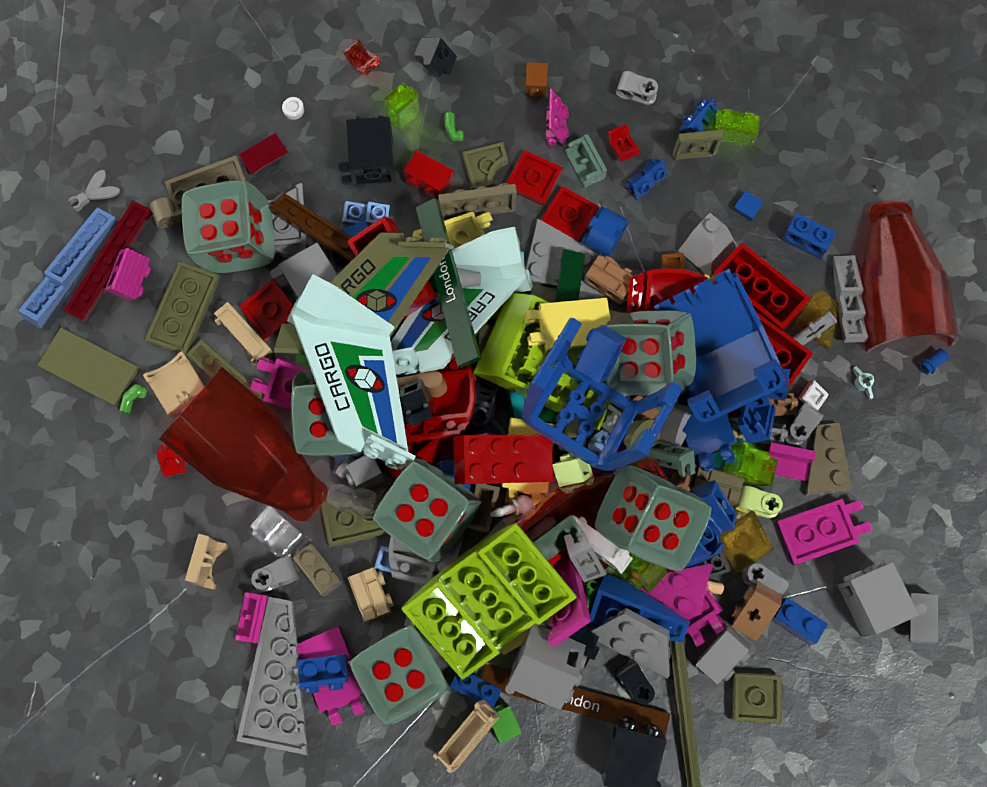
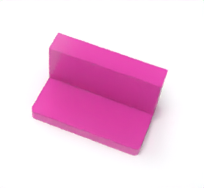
[762,442,816,482]

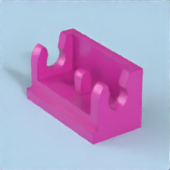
[235,592,268,644]

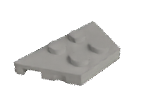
[268,183,307,259]
[589,608,671,679]

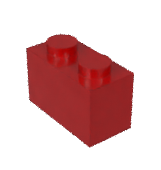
[403,150,454,198]

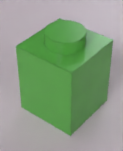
[492,704,522,744]

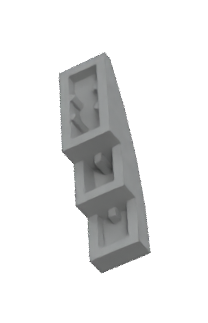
[832,255,868,343]

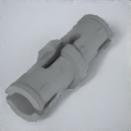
[792,311,837,345]

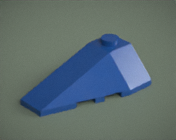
[587,574,690,642]

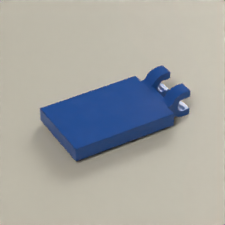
[677,391,737,472]

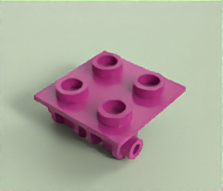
[546,89,569,147]

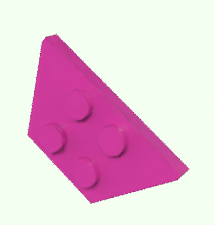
[626,563,713,618]

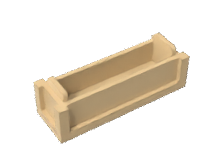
[214,302,275,365]
[433,699,501,773]

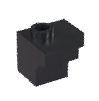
[414,37,457,77]
[399,380,434,426]

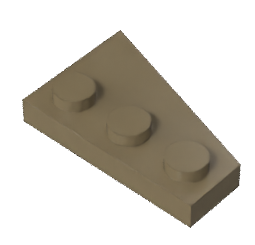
[805,423,852,496]

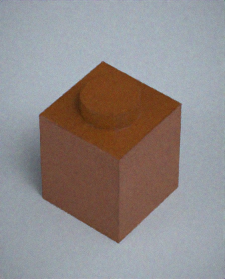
[525,62,548,98]

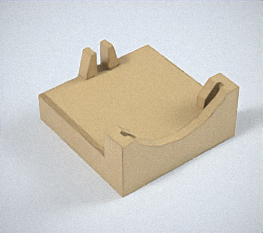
[143,351,209,416]
[185,534,228,590]

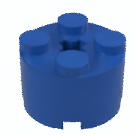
[581,206,629,257]
[686,516,724,568]

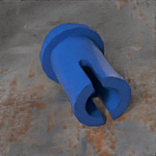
[919,348,949,375]

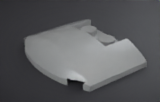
[389,528,467,586]

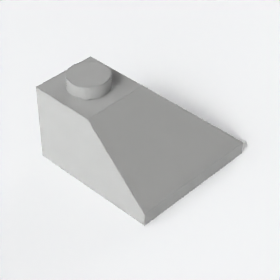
[678,213,738,279]

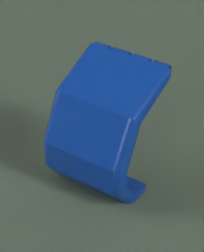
[654,269,787,422]

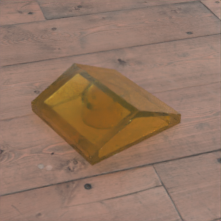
[719,510,774,574]

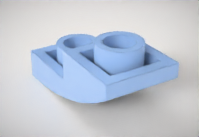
[342,201,390,226]

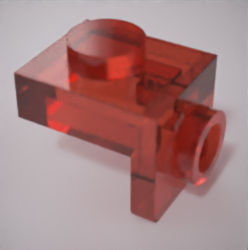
[343,39,381,76]

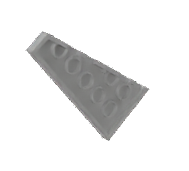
[526,219,638,304]
[236,597,308,755]

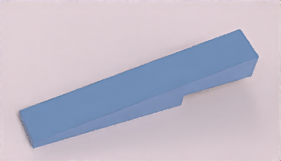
[18,207,116,329]

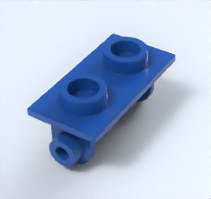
[678,97,719,133]
[625,158,668,200]
[450,674,502,708]

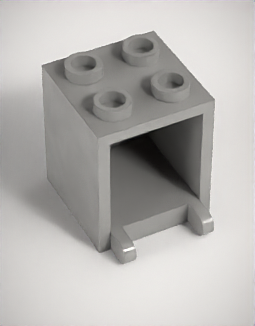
[270,243,337,299]
[837,561,927,637]
[505,624,587,710]

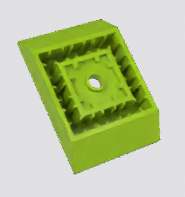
[473,293,611,431]

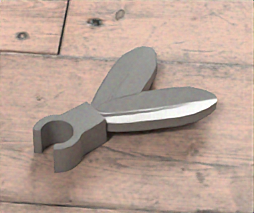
[68,170,120,212]

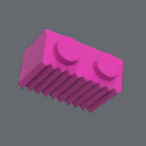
[105,248,151,301]

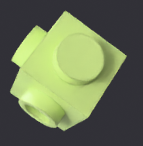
[552,453,593,487]

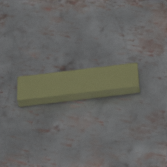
[186,339,265,414]

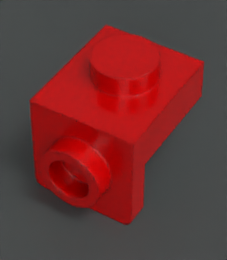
[608,124,640,162]
[157,439,187,477]

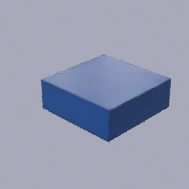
[733,190,763,221]

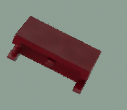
[239,133,289,176]

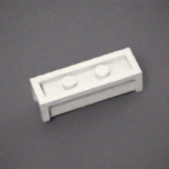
[573,515,633,574]

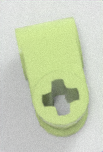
[735,485,783,518]

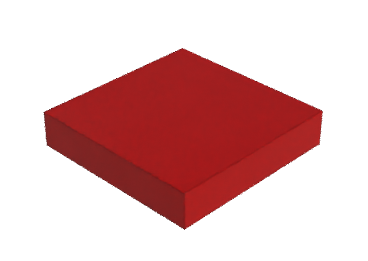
[507,150,563,206]
[541,186,600,242]
[239,278,294,341]

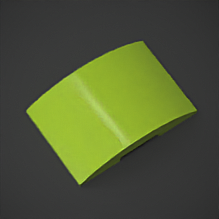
[401,523,577,680]

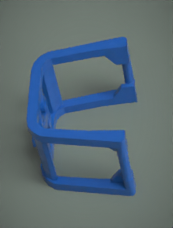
[521,318,682,471]

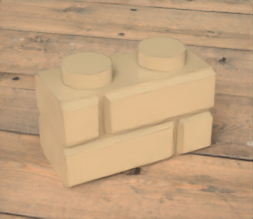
[348,567,394,623]

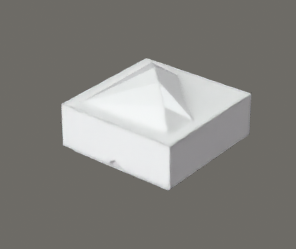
[798,380,829,410]

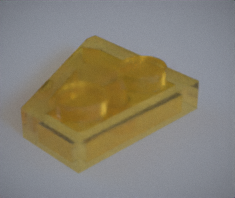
[793,290,839,351]

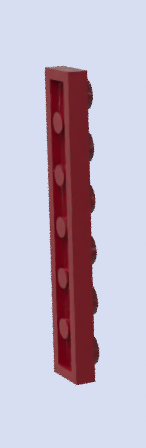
[63,200,152,323]

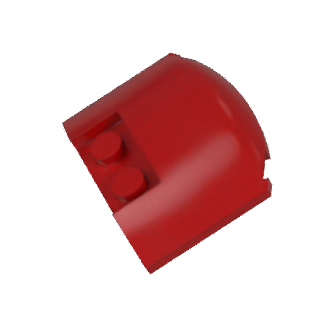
[626,268,714,313]
[405,356,476,442]

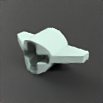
[853,366,874,400]

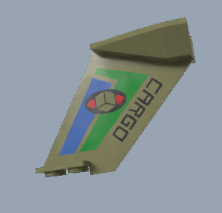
[274,233,454,354]

